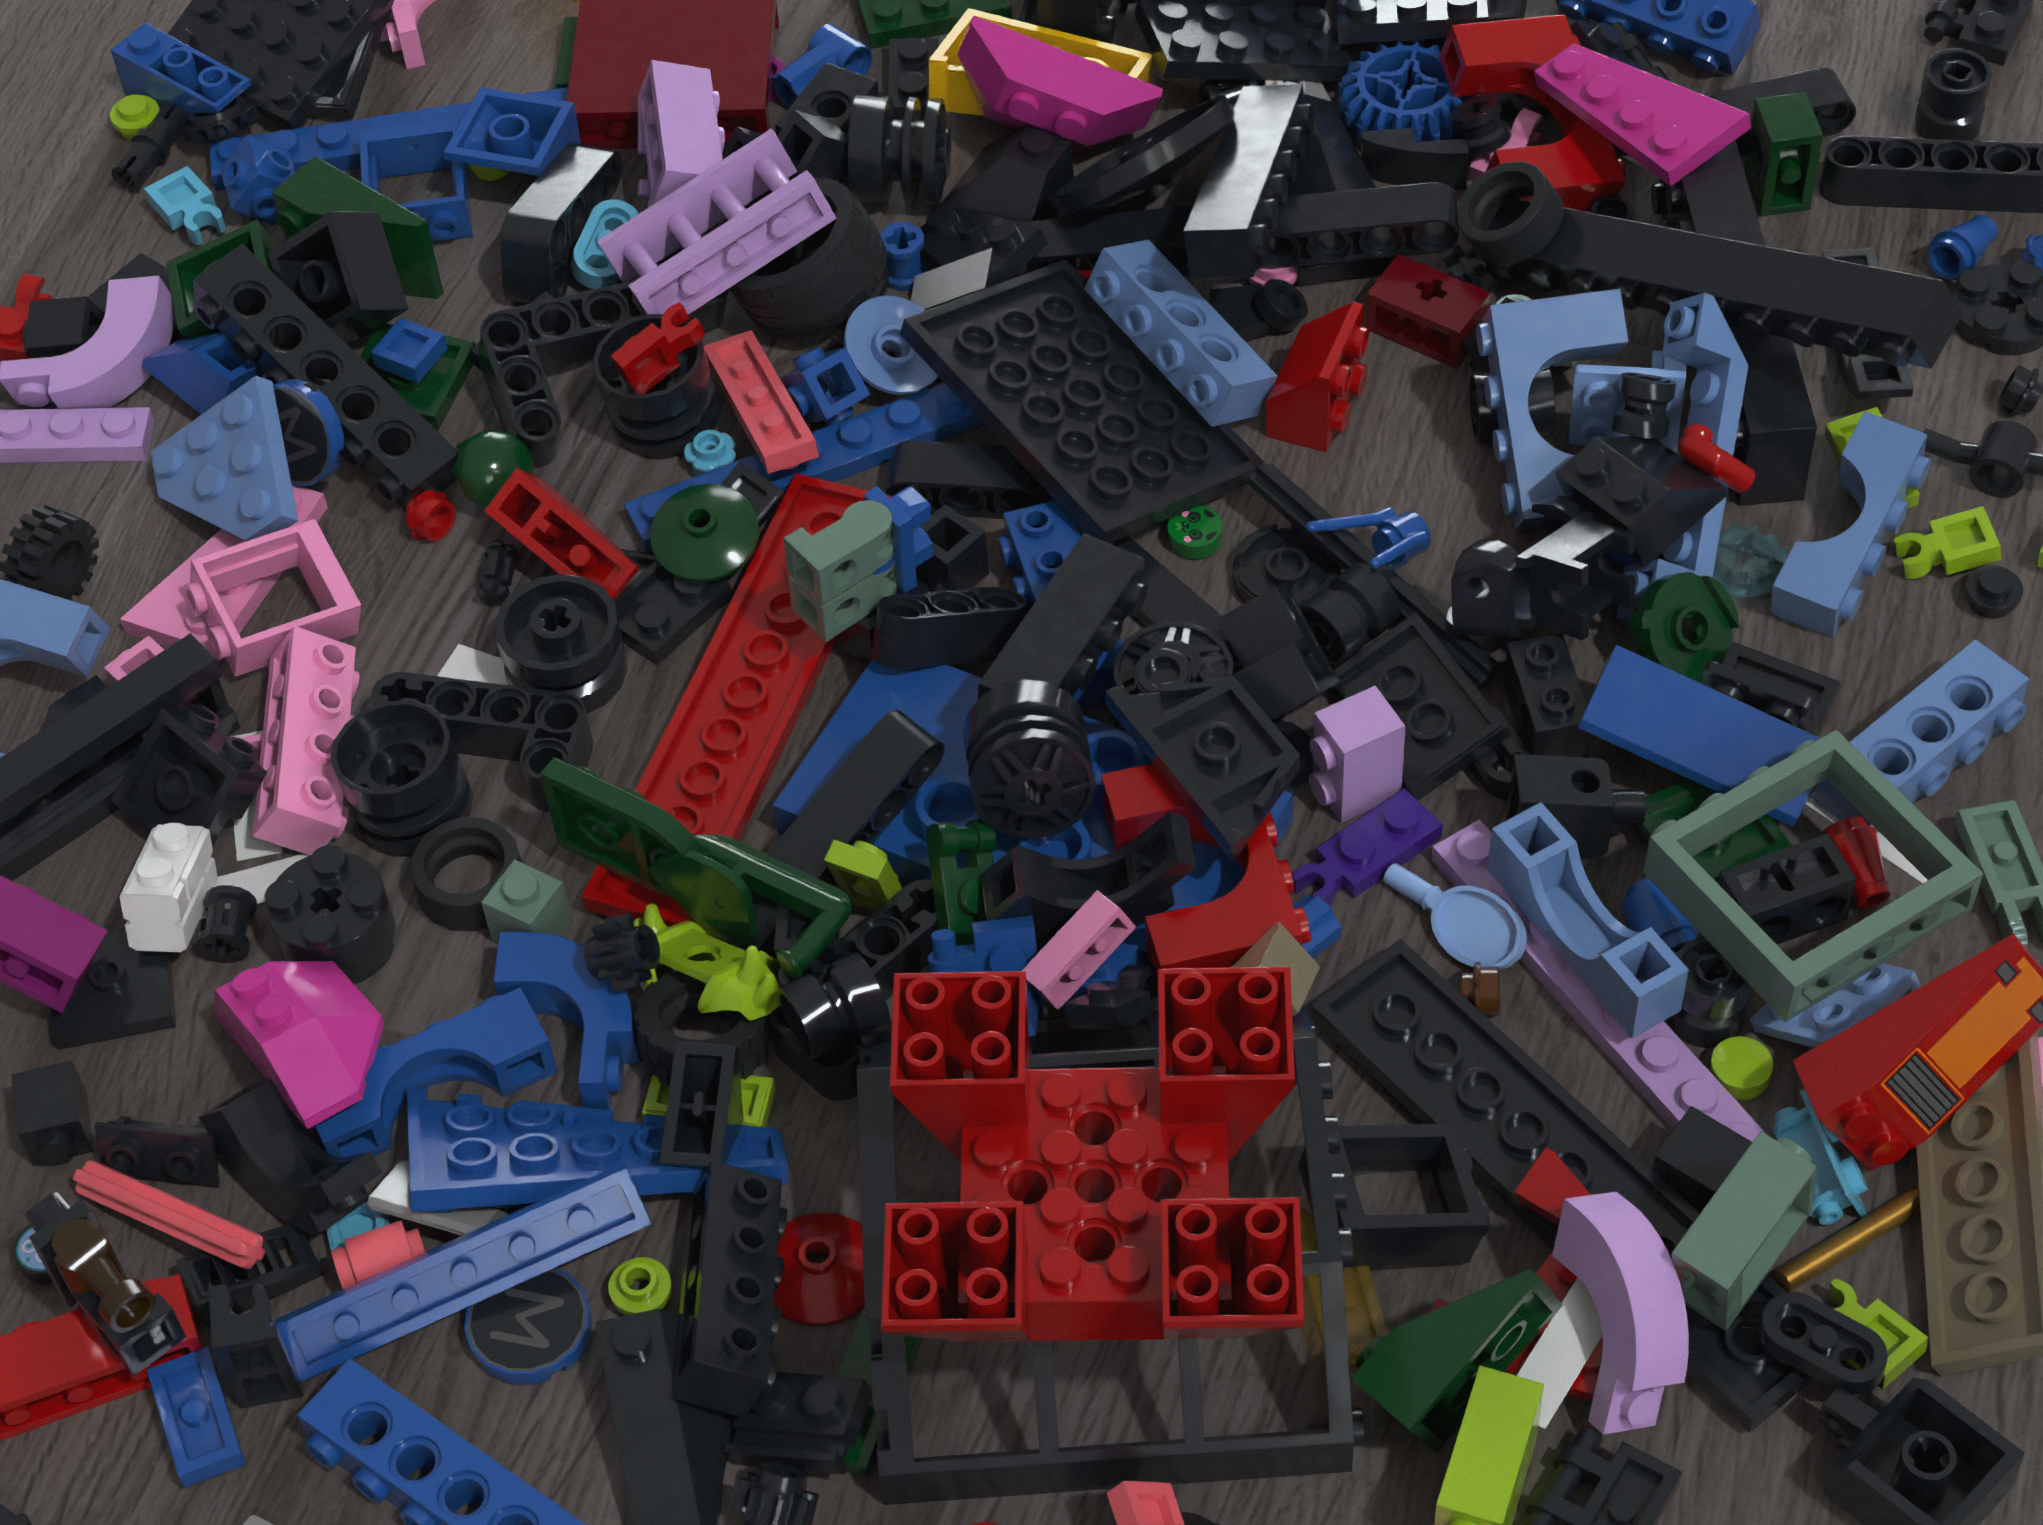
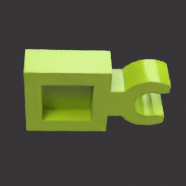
[1894,506,2002,579]
[1828,1278,1928,1390]

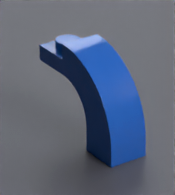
[494,932,640,1110]

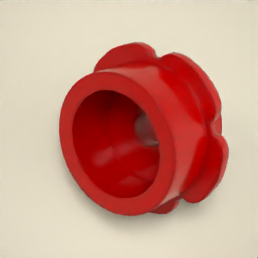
[405,490,456,541]

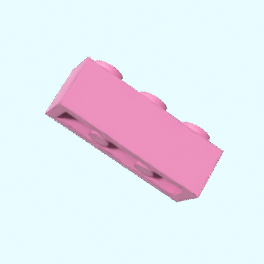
[1022,890,1136,1010]

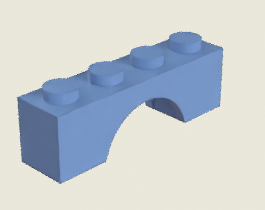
[1770,411,1931,638]
[1488,802,1689,1038]

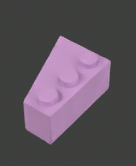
[638,60,725,247]

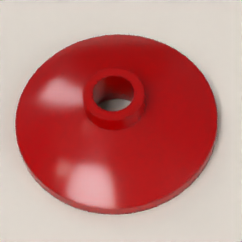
[773,1213,865,1327]

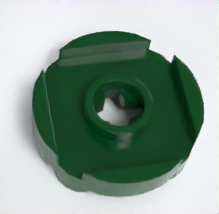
[1628,572,1739,684]

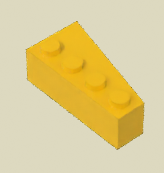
[929,8,1153,116]

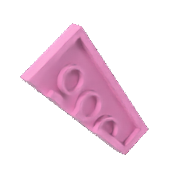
[120,485,328,664]

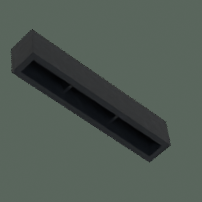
[1183,84,1314,279]

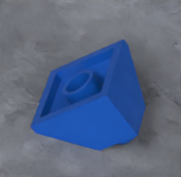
[443,87,581,177]

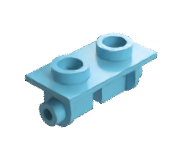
[1772,1089,1869,1225]

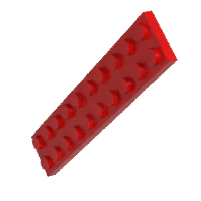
[581,473,892,927]

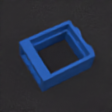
[359,116,473,242]

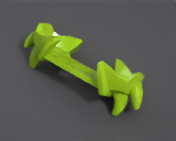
[634,903,780,1021]

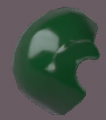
[452,430,534,509]

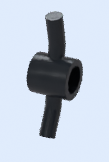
[1923,421,2043,498]

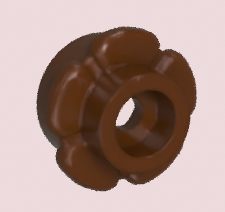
[1462,961,1500,1015]

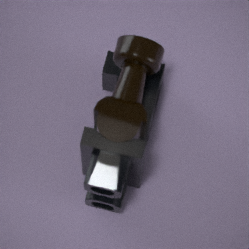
[25,1192,187,1377]

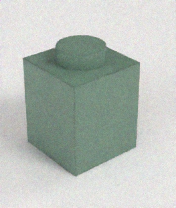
[481,859,573,945]

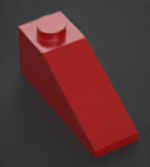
[484,468,640,601]

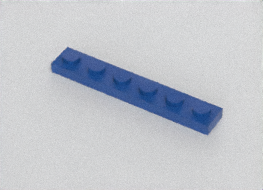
[274,1163,652,1382]

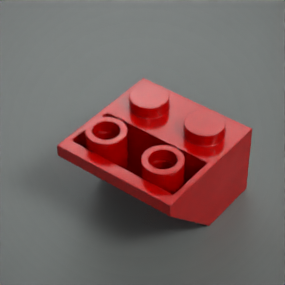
[1266,302,1370,453]

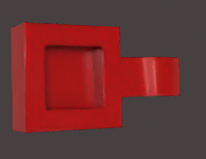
[0,274,52,361]
[611,302,705,394]

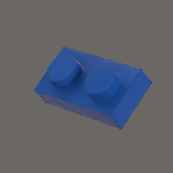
[146,1347,246,1488]

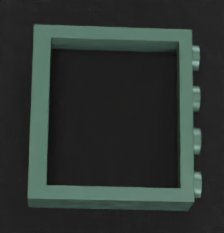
[1643,729,1984,1022]

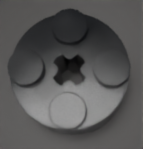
[265,845,396,984]

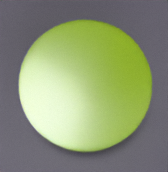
[1709,1036,1773,1100]

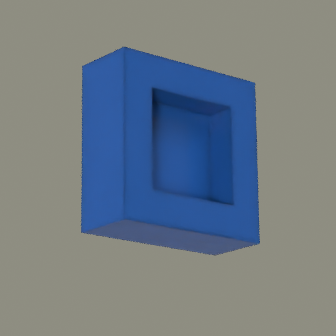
[371,318,448,383]

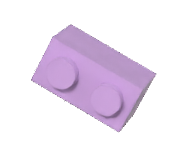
[1309,685,1405,823]

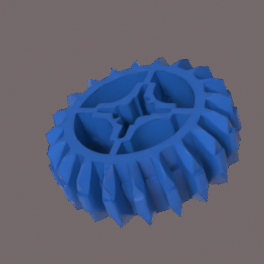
[1339,40,1473,145]

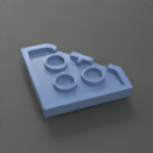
[150,376,298,541]

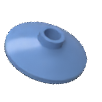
[843,296,938,395]

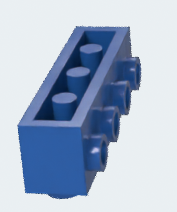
[1556,0,1761,76]
[997,500,1123,709]

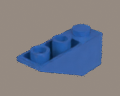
[111,22,252,113]

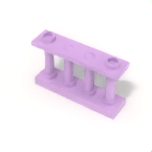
[597,128,837,315]

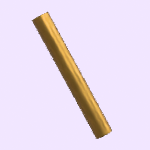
[1775,1184,1921,1292]

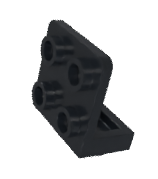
[1702,641,1841,737]

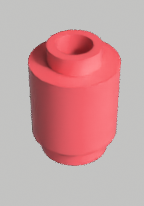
[331,1220,425,1289]

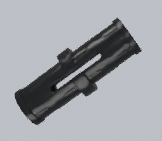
[111,103,188,192]

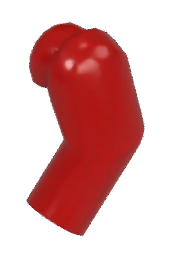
[1677,423,1755,493]

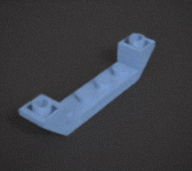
[1616,293,1749,622]

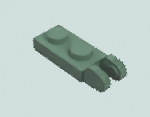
[1954,800,2043,949]

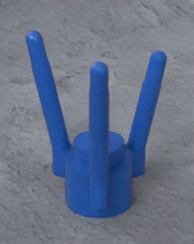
[1306,507,1431,570]

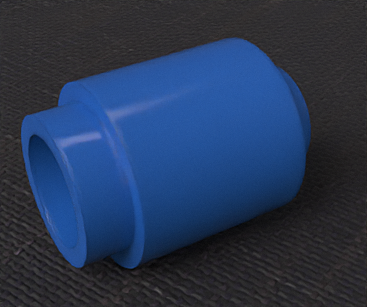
[1619,877,1699,955]

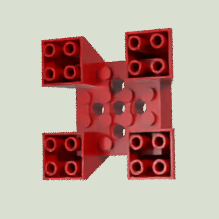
[881,967,1304,1342]

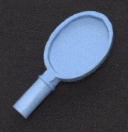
[1383,863,1527,970]

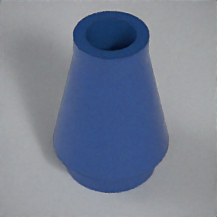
[1927,215,1998,280]

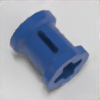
[880,222,927,291]

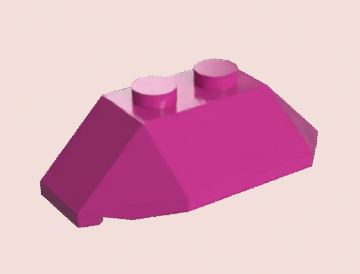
[957,15,1163,154]
[212,961,385,1129]

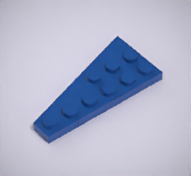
[407,1087,788,1213]

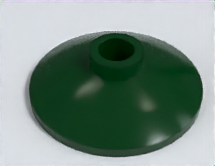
[650,484,759,583]

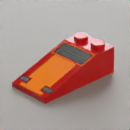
[1792,933,2043,1172]

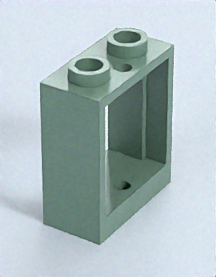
[1672,1131,1817,1331]

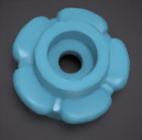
[684,430,736,475]

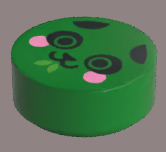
[1168,505,1222,559]

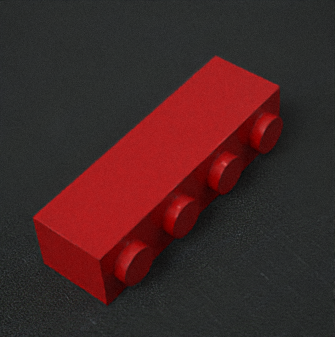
[0,1274,205,1441]

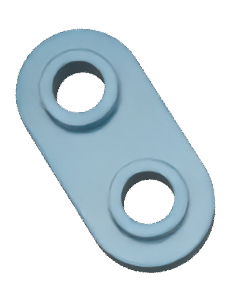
[571,200,639,289]

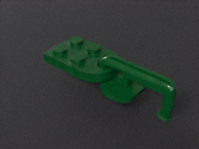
[540,757,852,980]

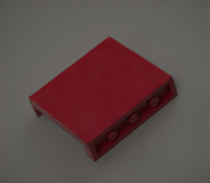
[567,0,780,149]

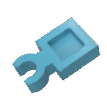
[144,166,226,245]

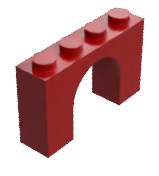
[1439,15,1626,212]
[1101,763,1311,988]

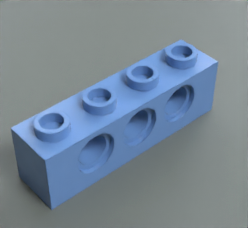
[1084,240,1278,427]
[1814,639,2030,832]

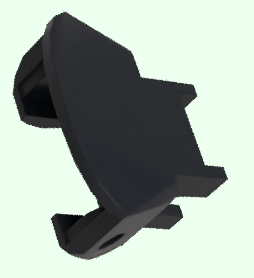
[1446,495,1635,640]

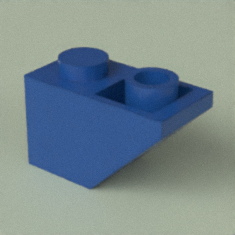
[142,333,264,414]

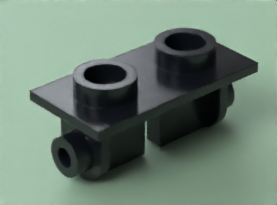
[95,1116,223,1188]

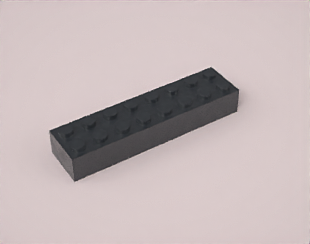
[1651,140,1817,506]

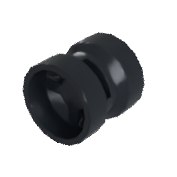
[1611,372,1677,439]

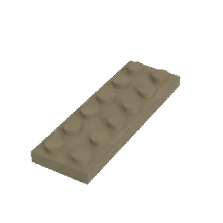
[1916,1031,2043,1376]

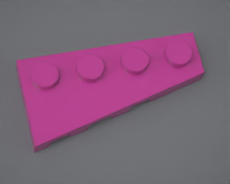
[1534,43,1751,187]

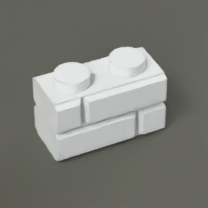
[119,823,218,952]

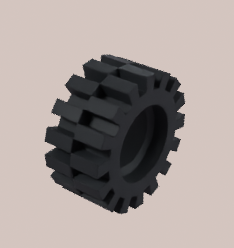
[0,505,99,601]

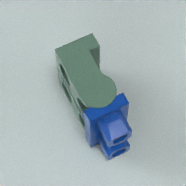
[784,486,933,642]

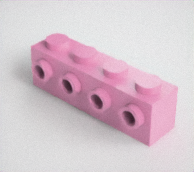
[252,626,360,855]

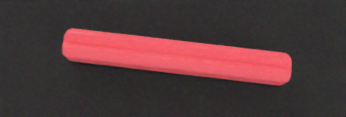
[72,1160,266,1269]

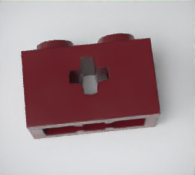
[1365,254,1491,369]

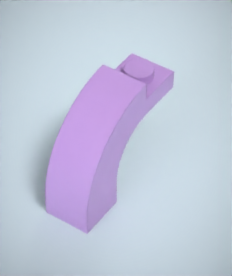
[0,276,175,409]
[1552,1192,1689,1435]

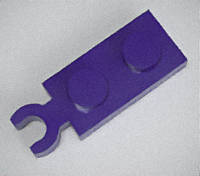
[1292,788,1443,907]

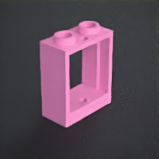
[184,519,361,677]

